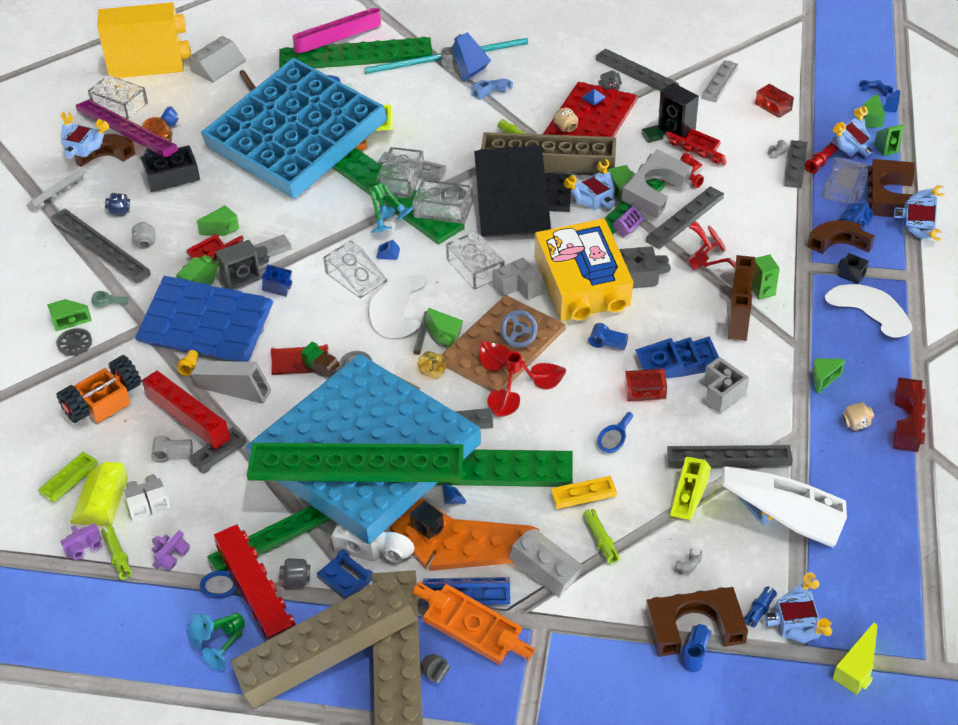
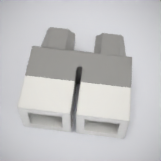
[124,474,171,521]

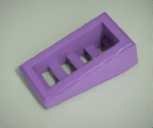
[612,205,645,238]

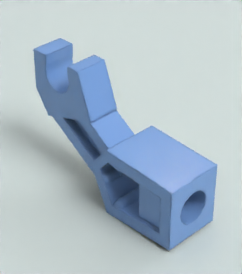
[471,78,513,100]

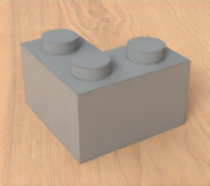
[493,257,543,300]
[704,357,749,413]

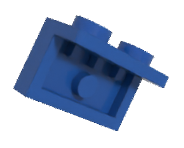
[838,202,873,231]

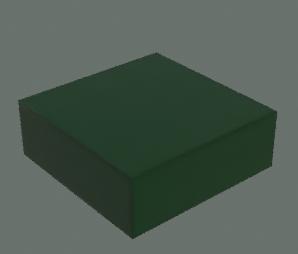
[642,125,664,143]

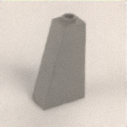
[191,361,272,403]

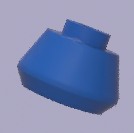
[158,106,179,128]

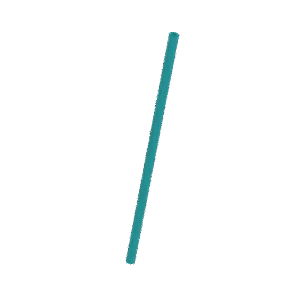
[364,38,528,74]

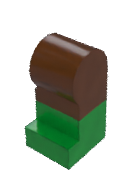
[301,341,340,377]

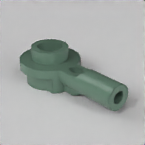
[91,291,129,307]

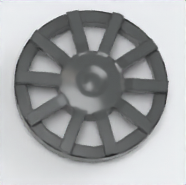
[56,328,92,356]

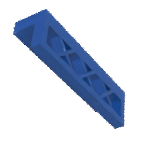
[422,577,510,606]

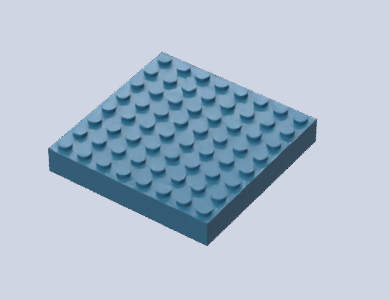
[201,57,387,199]
[246,354,481,545]

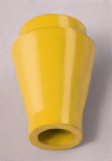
[177,350,199,376]

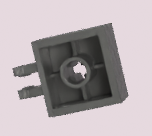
[216,240,269,290]
[619,246,671,289]

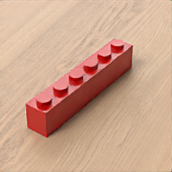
[141,370,231,449]
[213,524,296,641]

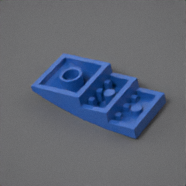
[635,336,719,379]

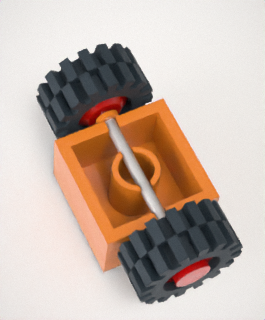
[56,355,142,424]

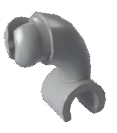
[768,140,787,159]
[675,548,702,574]

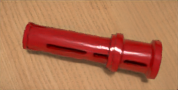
[805,142,839,174]

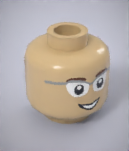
[554,108,578,132]
[842,402,874,431]

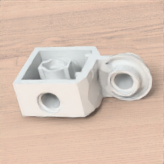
[331,523,415,563]

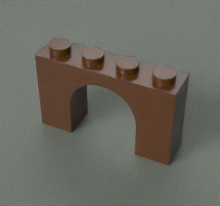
[867,159,915,218]
[728,255,755,341]
[645,587,748,657]

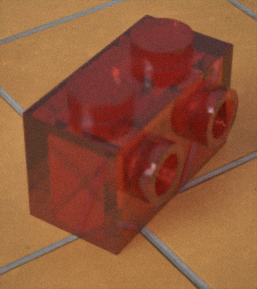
[755,83,794,118]
[624,369,667,402]

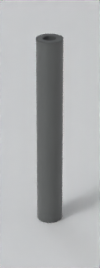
[413,311,428,355]

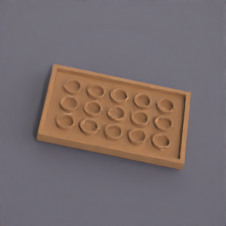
[438,295,566,392]

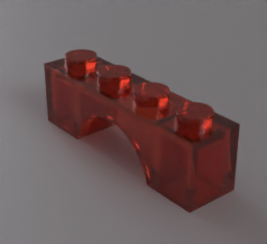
[893,377,926,452]

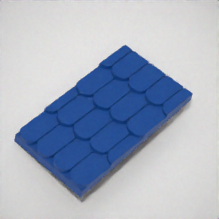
[135,276,274,362]

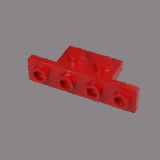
[666,129,727,165]
[183,234,244,267]

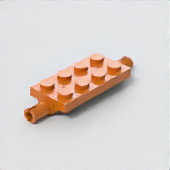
[412,581,536,665]

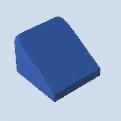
[884,90,900,112]
[376,240,400,260]

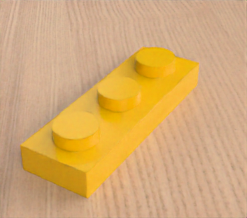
[551,476,617,509]

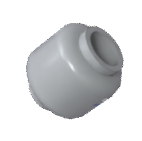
[132,222,155,249]

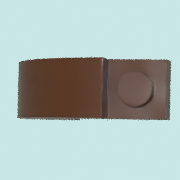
[74,134,136,167]
[807,220,875,254]

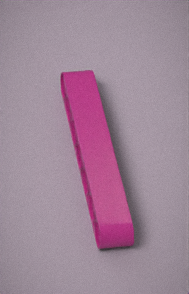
[292,8,381,53]

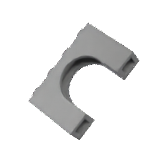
[621,149,693,218]

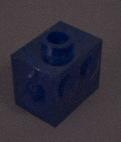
[261,264,293,297]

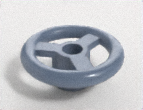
[500,310,538,348]

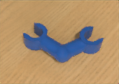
[859,80,893,97]

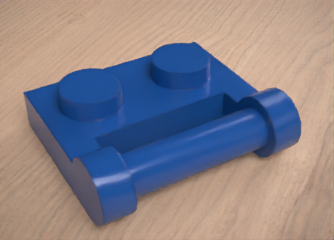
[317,549,374,599]

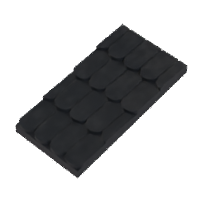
[474,145,551,238]

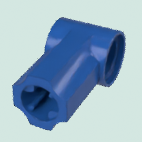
[588,323,629,350]
[682,624,712,672]

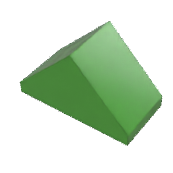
[812,358,845,394]

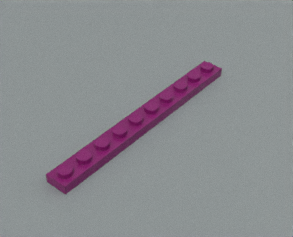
[75,99,178,157]

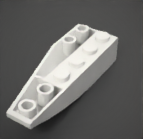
[722,467,847,548]

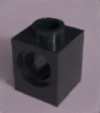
[838,253,869,284]
[410,501,444,540]

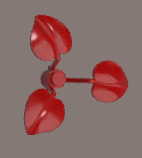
[687,221,736,270]
[479,341,566,417]

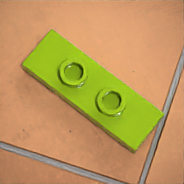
[38,452,98,503]

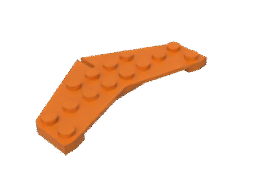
[389,498,539,571]

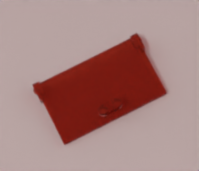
[270,344,329,375]

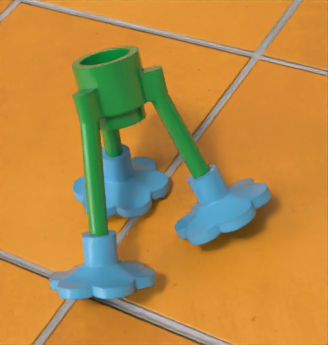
[369,182,414,233]
[187,613,245,671]

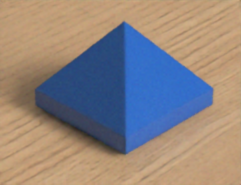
[582,89,605,105]
[442,484,467,504]

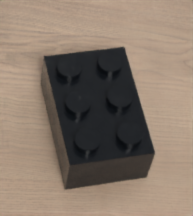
[658,82,699,138]
[141,145,200,192]

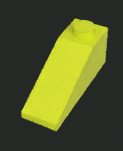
[670,456,711,521]
[833,623,878,695]

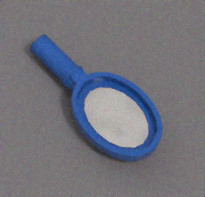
[597,412,634,453]
[200,571,238,598]

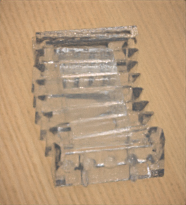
[821,157,869,204]

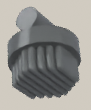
[420,654,451,683]

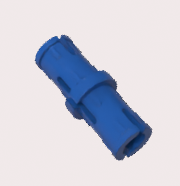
[744,586,777,627]

